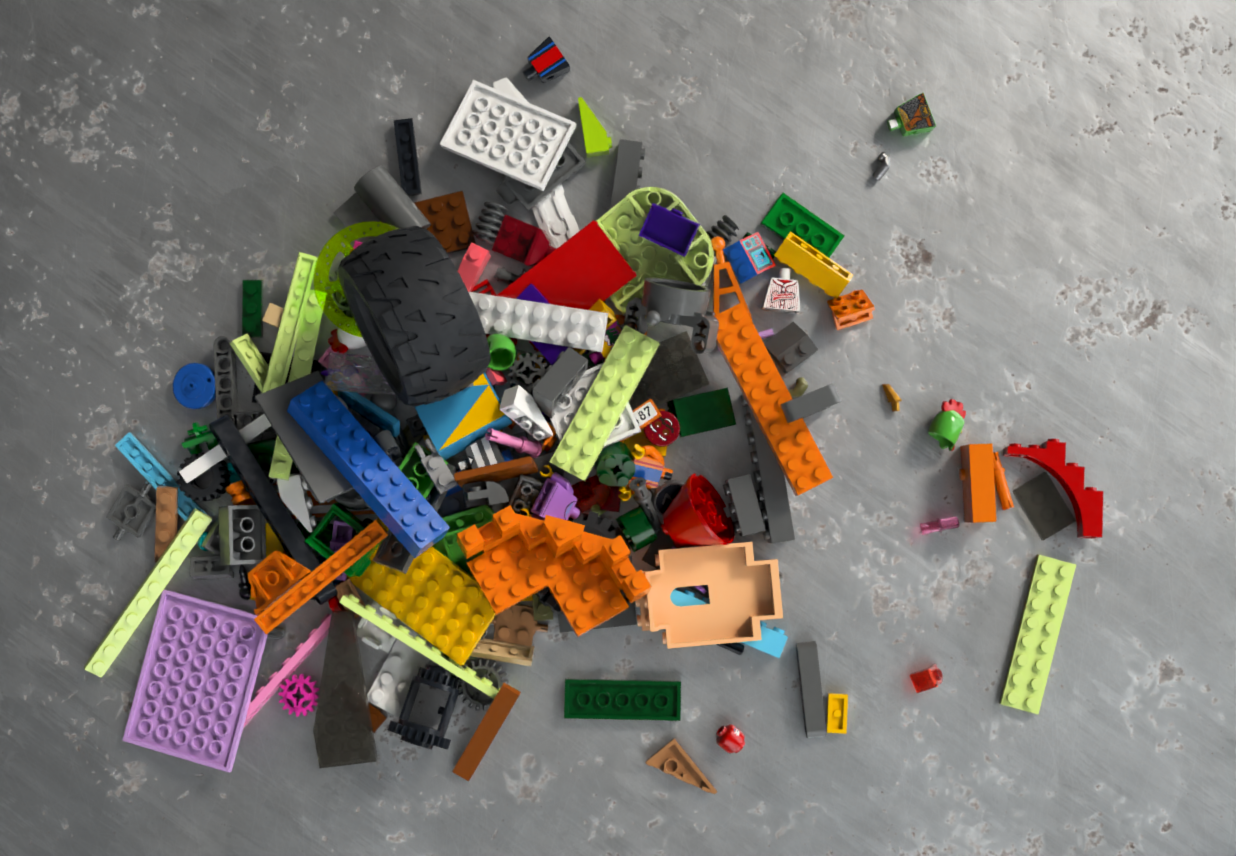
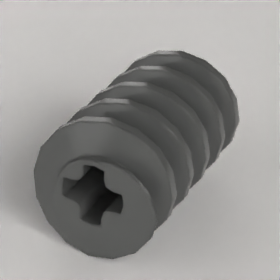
[472,202,508,245]
[706,215,739,257]

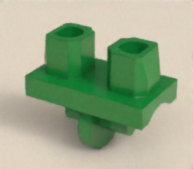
[182,422,219,455]

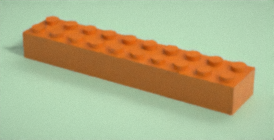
[714,302,833,496]

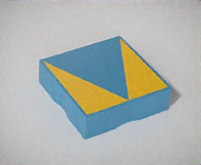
[415,373,512,460]

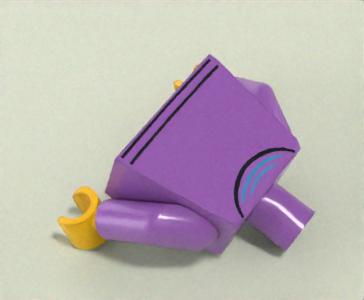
[520,465,580,521]

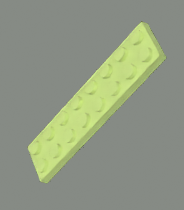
[550,325,660,481]
[999,554,1076,714]

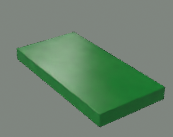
[761,193,845,258]

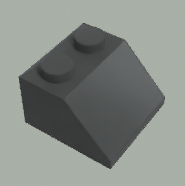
[764,322,818,374]

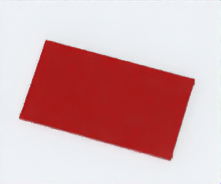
[496,220,637,352]

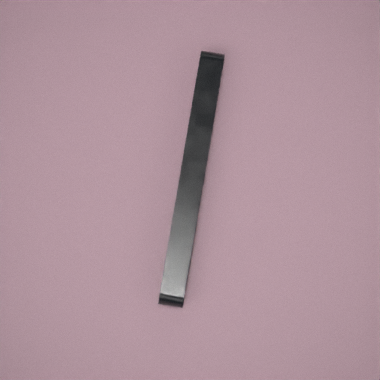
[209,415,338,605]

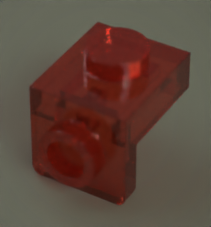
[910,664,943,693]

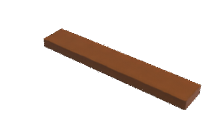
[452,683,521,781]

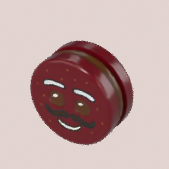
[644,411,680,447]

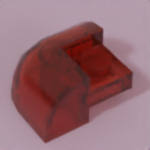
[571,475,611,513]

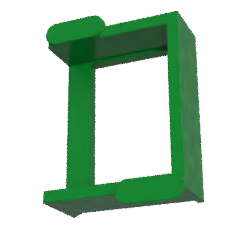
[305,503,383,577]

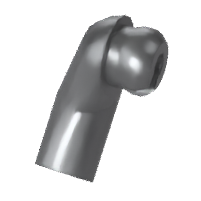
[872,152,891,181]

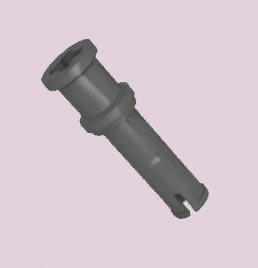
[629,477,662,531]

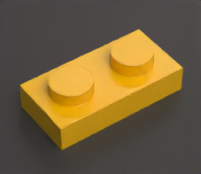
[826,693,848,734]

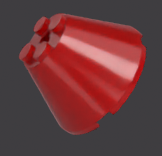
[662,473,735,548]

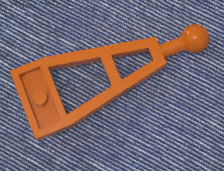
[711,236,752,320]

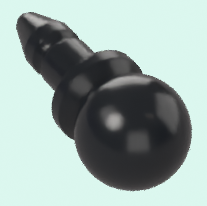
[238,565,251,600]

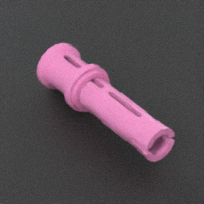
[485,428,542,458]

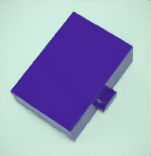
[639,203,700,257]

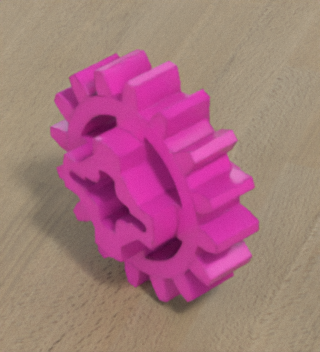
[278,674,322,717]

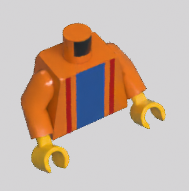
[618,444,673,501]

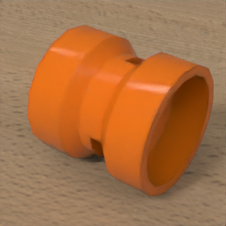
[225,481,252,505]

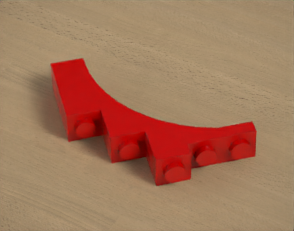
[1003,438,1103,539]

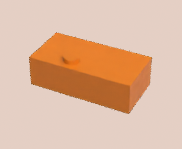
[959,444,996,523]

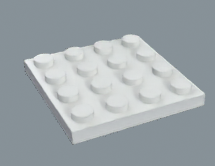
[550,363,641,448]

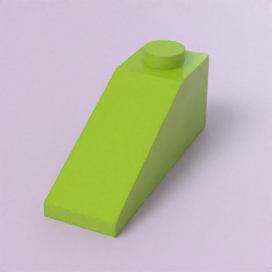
[578,97,612,158]

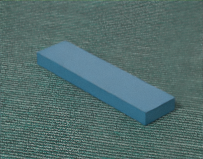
[337,383,400,437]

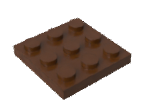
[414,191,476,254]

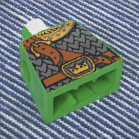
[887,93,936,136]

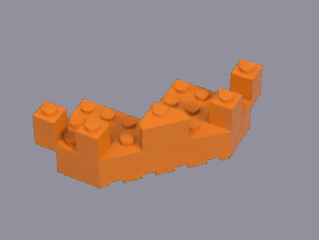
[457,505,652,637]

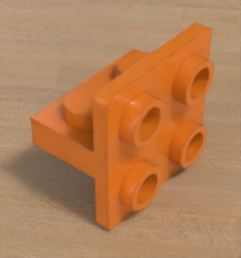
[827,290,875,330]

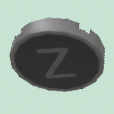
[652,480,683,515]

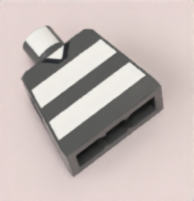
[458,433,505,471]

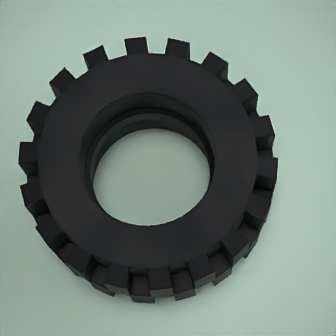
[177,453,230,501]

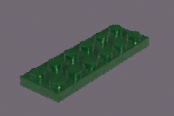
[564,679,681,721]

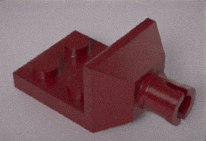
[492,214,557,266]

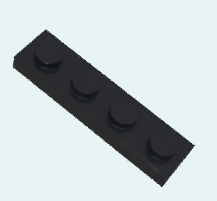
[394,118,422,196]

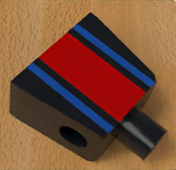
[523,36,570,83]

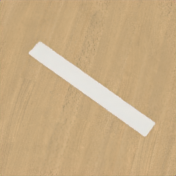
[179,414,271,483]

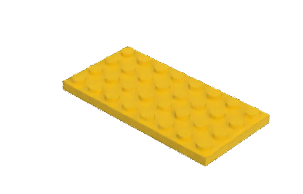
[346,517,495,666]

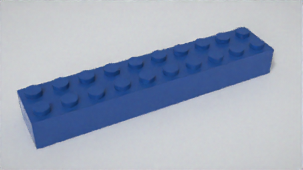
[287,381,450,559]

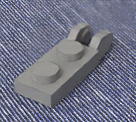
[414,438,458,495]

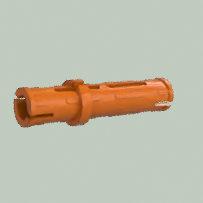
[993,451,1014,510]

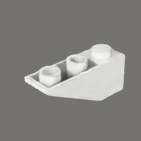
[499,385,553,441]
[277,475,317,532]

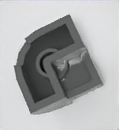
[462,481,509,508]

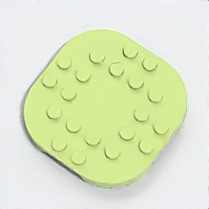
[596,187,714,318]

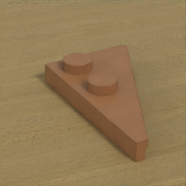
[645,738,717,794]

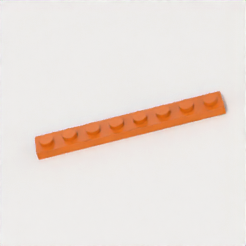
[254,519,389,634]

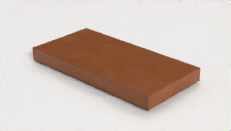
[454,456,538,488]

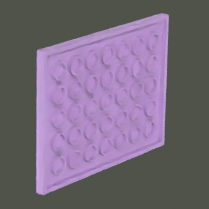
[122,590,268,772]

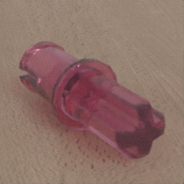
[920,517,960,535]

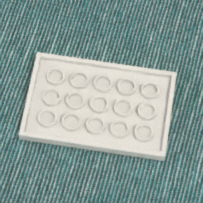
[440,80,576,191]

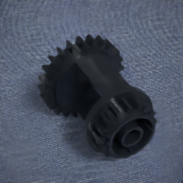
[387,664,460,750]

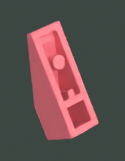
[458,243,491,292]

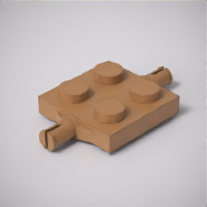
[491,604,549,646]

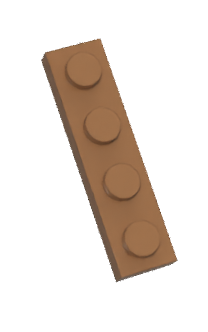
[155,486,178,563]

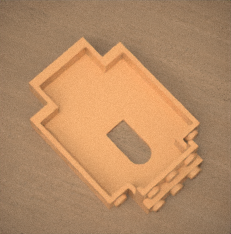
[636,541,783,649]

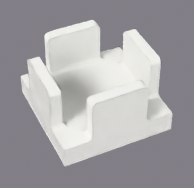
[356,600,405,653]

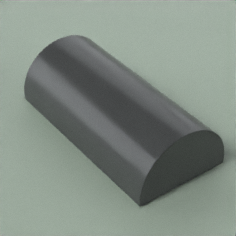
[354,165,431,231]

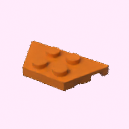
[248,550,311,615]

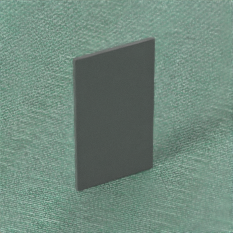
[255,371,354,504]

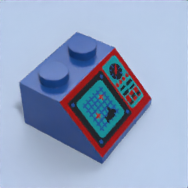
[723,232,776,284]

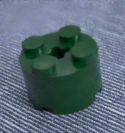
[594,441,635,487]
[616,506,657,552]

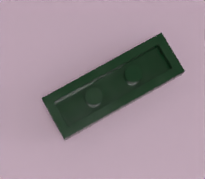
[242,280,263,338]

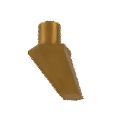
[882,384,902,412]

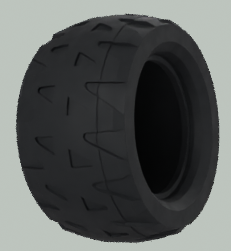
[338,226,490,407]

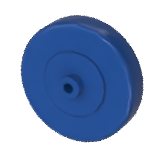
[173,363,216,409]

